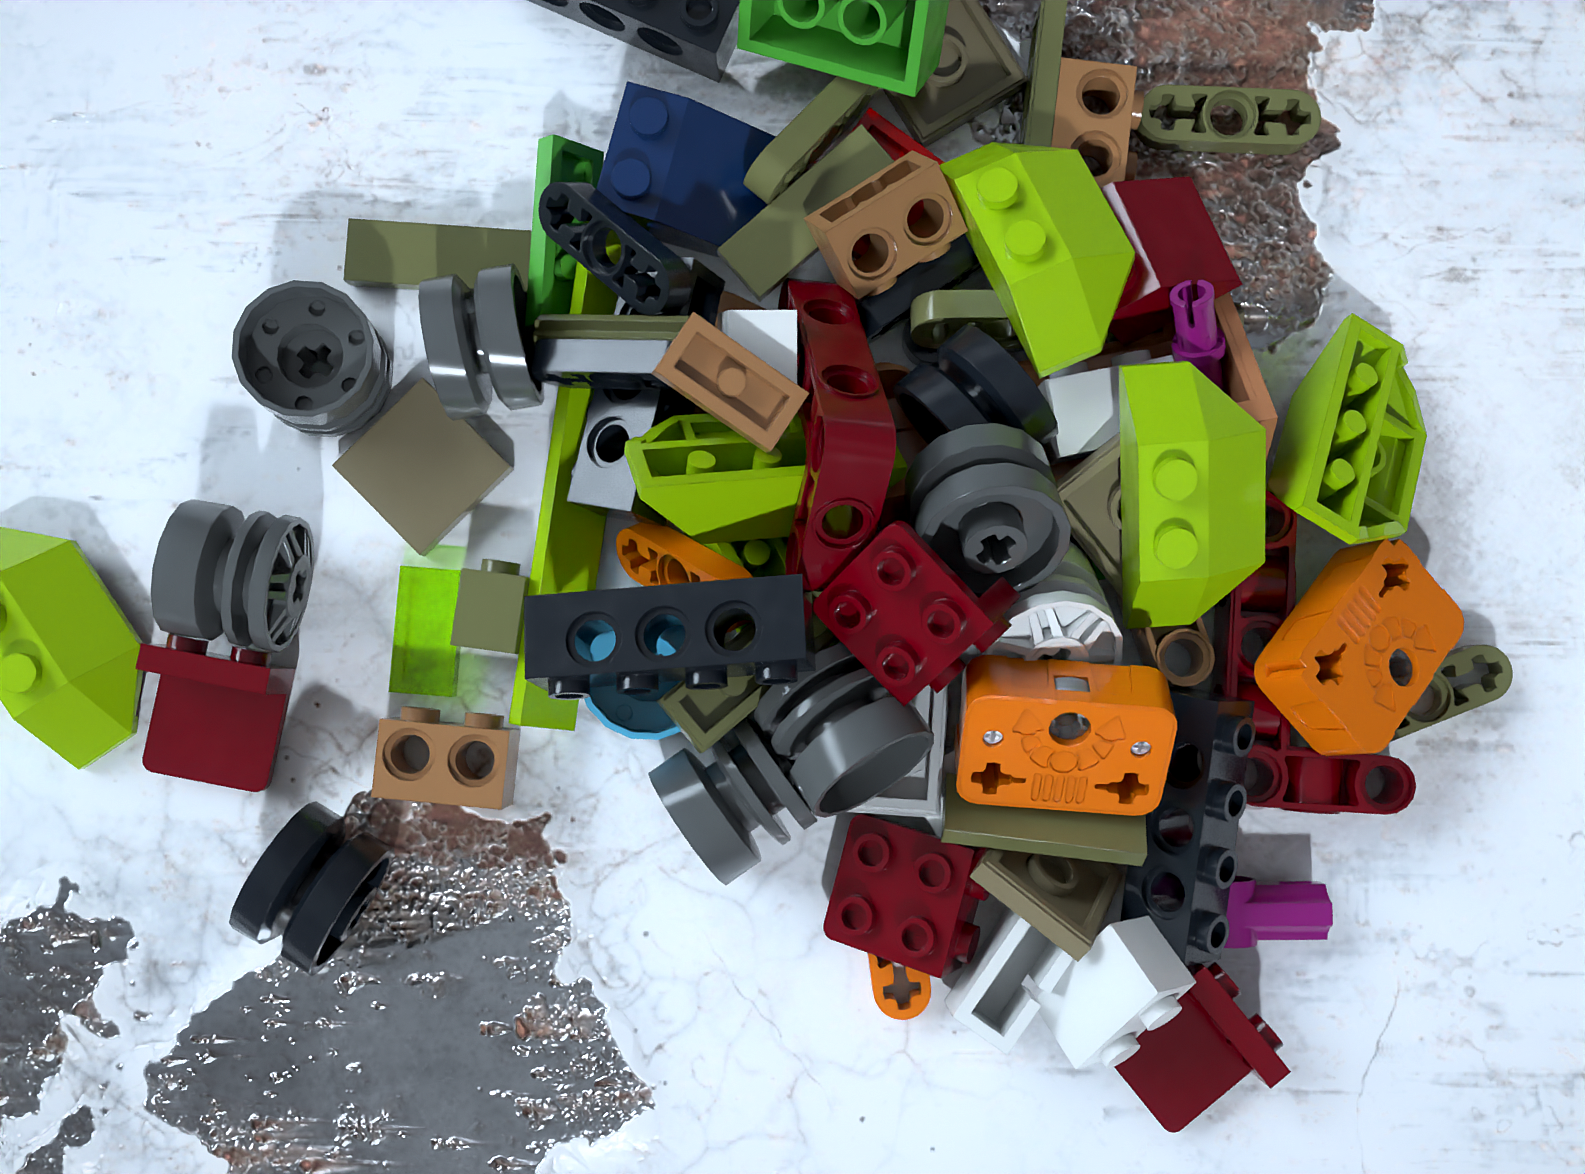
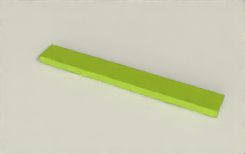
[508,221,621,731]

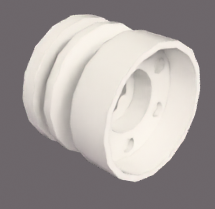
[977,541,1123,665]

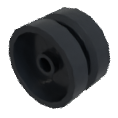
[892,324,1059,447]
[229,801,395,976]

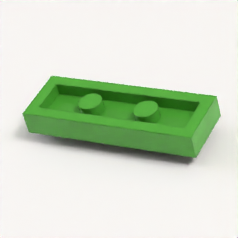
[525,134,604,329]

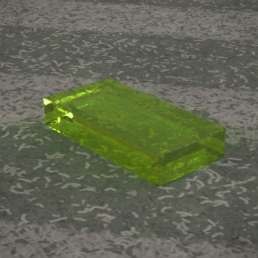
[388,566,461,697]

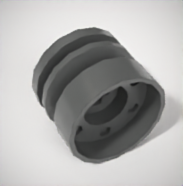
[231,280,393,437]
[150,499,314,652]
[754,642,934,818]
[648,716,818,886]

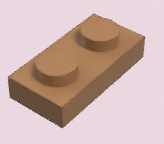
[651,312,809,453]

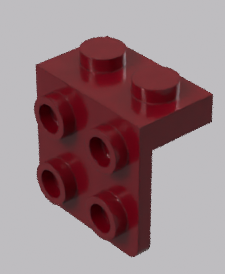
[813,521,1021,706]
[135,634,296,792]
[823,814,990,979]
[1114,962,1291,1133]

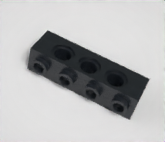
[527,0,740,83]
[567,256,726,527]
[524,574,816,700]
[1120,687,1256,967]

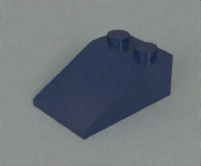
[596,81,809,257]

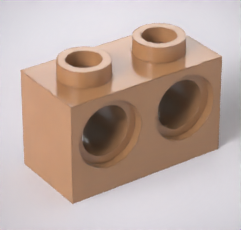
[1051,57,1144,189]
[803,150,968,300]
[371,706,521,810]

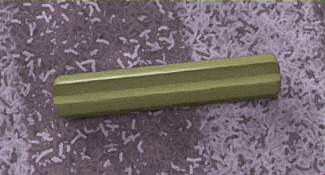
[532,314,711,345]

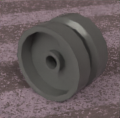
[418,263,544,421]
[904,423,1071,598]

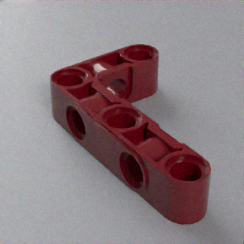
[778,278,896,592]
[1211,490,1416,815]

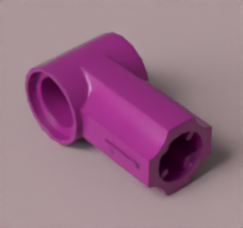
[1224,876,1333,948]

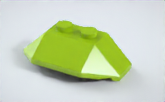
[939,142,1135,379]
[1266,313,1427,545]
[1119,361,1266,629]
[624,412,908,544]
[0,527,143,770]

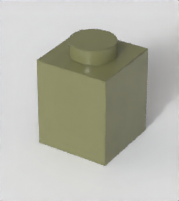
[450,559,530,654]

